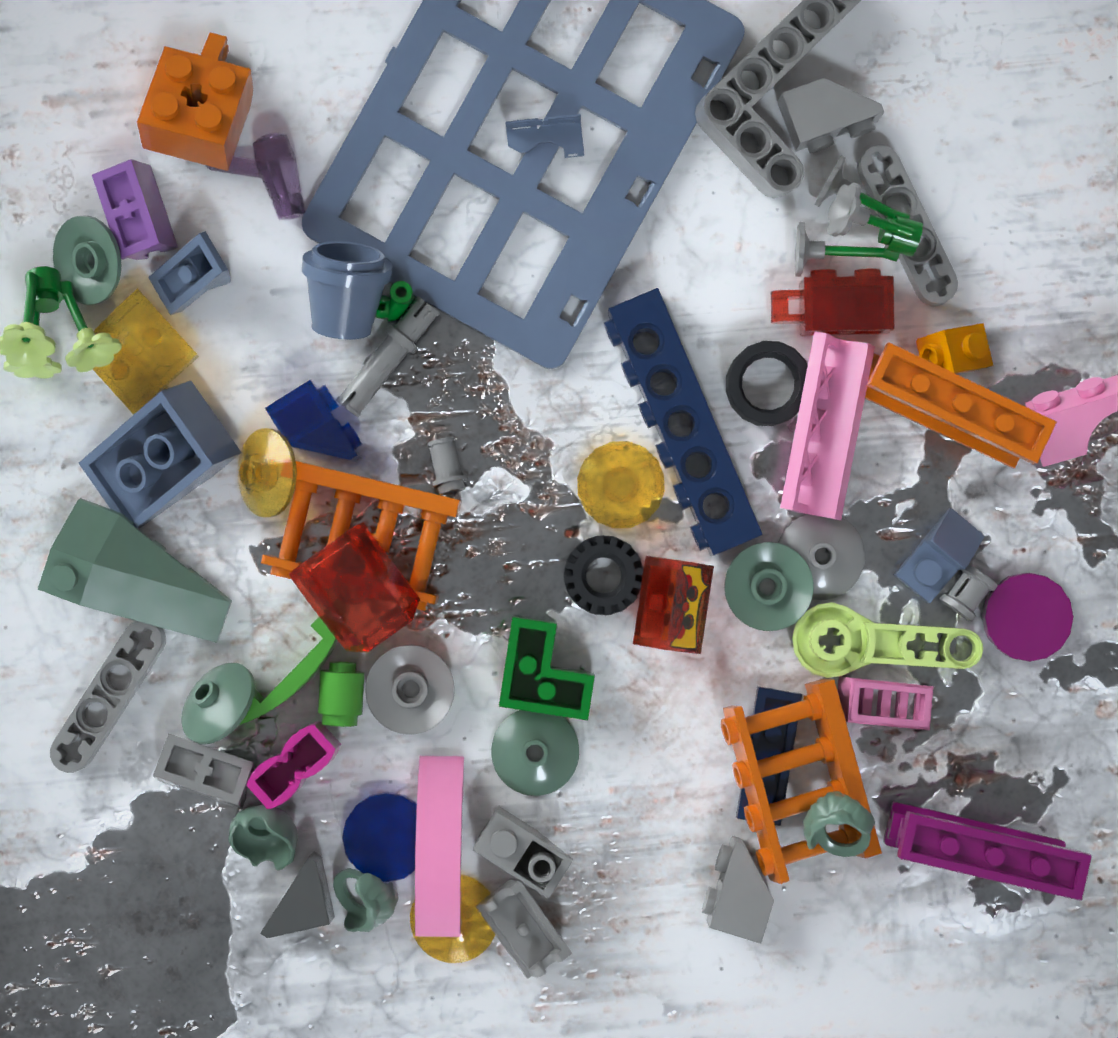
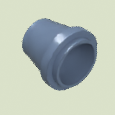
[301,242,393,340]

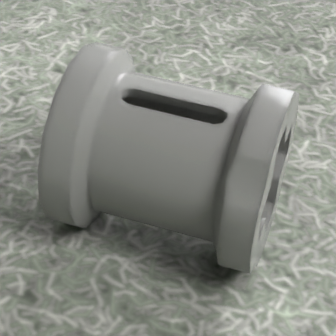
[939,565,998,622]

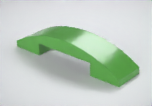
[239,593,352,725]

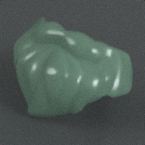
[803,791,875,857]
[333,868,398,932]

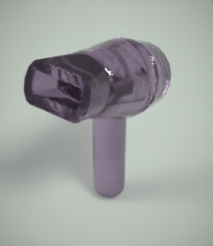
[205,133,305,220]

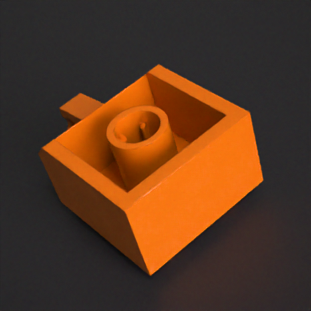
[137,32,253,171]

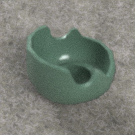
[228,805,297,871]

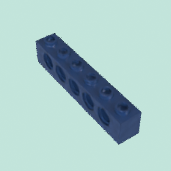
[603,288,763,556]

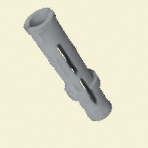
[336,296,440,417]

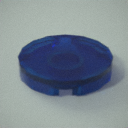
[342,792,417,882]

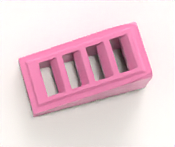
[837,677,934,730]

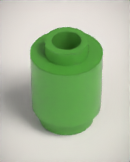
[318,661,365,727]

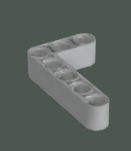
[695,0,861,198]

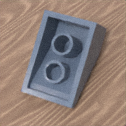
[79,380,242,529]

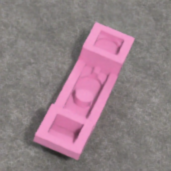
[415,756,464,937]

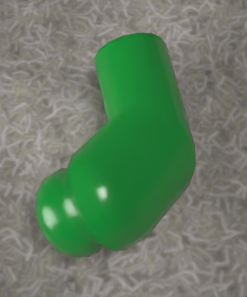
[375,281,414,322]

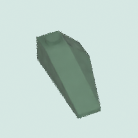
[37,498,232,643]

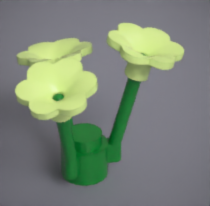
[0,266,122,379]

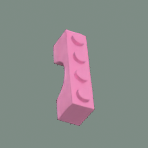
[1026,375,1118,467]

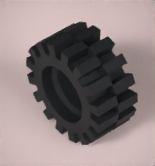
[564,535,644,616]

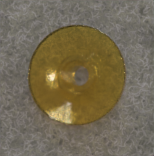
[237,428,297,517]
[410,874,495,963]

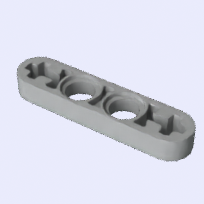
[858,145,958,306]
[50,621,166,773]

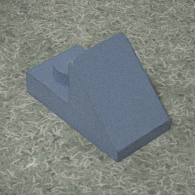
[148,231,231,315]
[894,508,985,604]

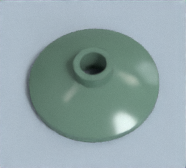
[53,215,121,305]
[724,542,814,631]
[181,663,255,745]
[491,710,579,796]

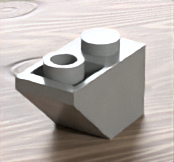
[778,78,884,153]
[473,806,573,899]
[702,836,774,944]

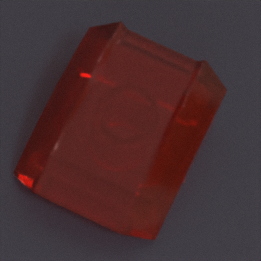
[288,521,420,652]

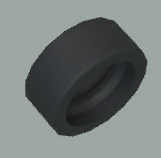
[725,341,808,426]

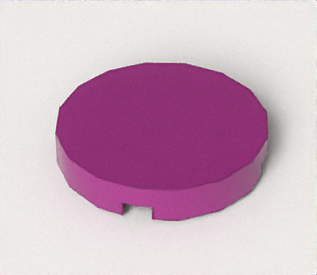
[982,573,1074,662]

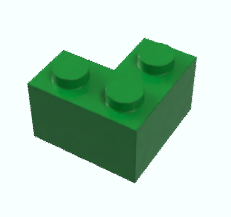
[499,616,595,720]

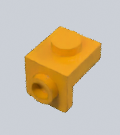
[916,323,994,374]

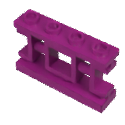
[883,801,1092,901]

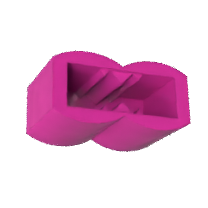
[246,721,341,809]

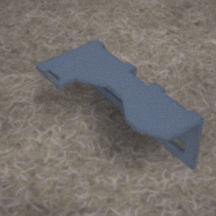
[505,113,584,158]

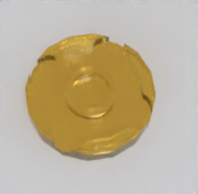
[577,441,665,529]

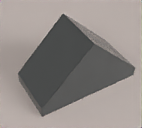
[260,851,335,938]

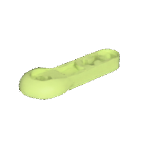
[792,603,983,678]

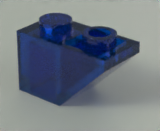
[265,380,363,462]

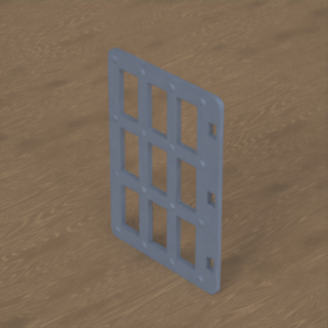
[301,0,745,369]

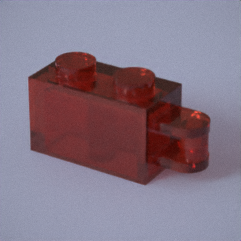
[770,268,895,336]

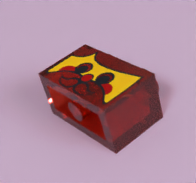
[633,556,714,654]

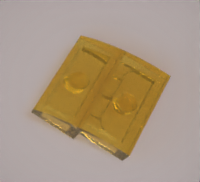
[93,288,200,415]

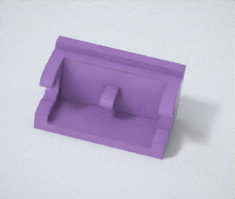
[92,159,178,260]

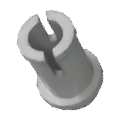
[427,437,468,495]

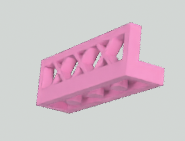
[780,332,875,520]

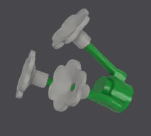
[795,155,923,277]

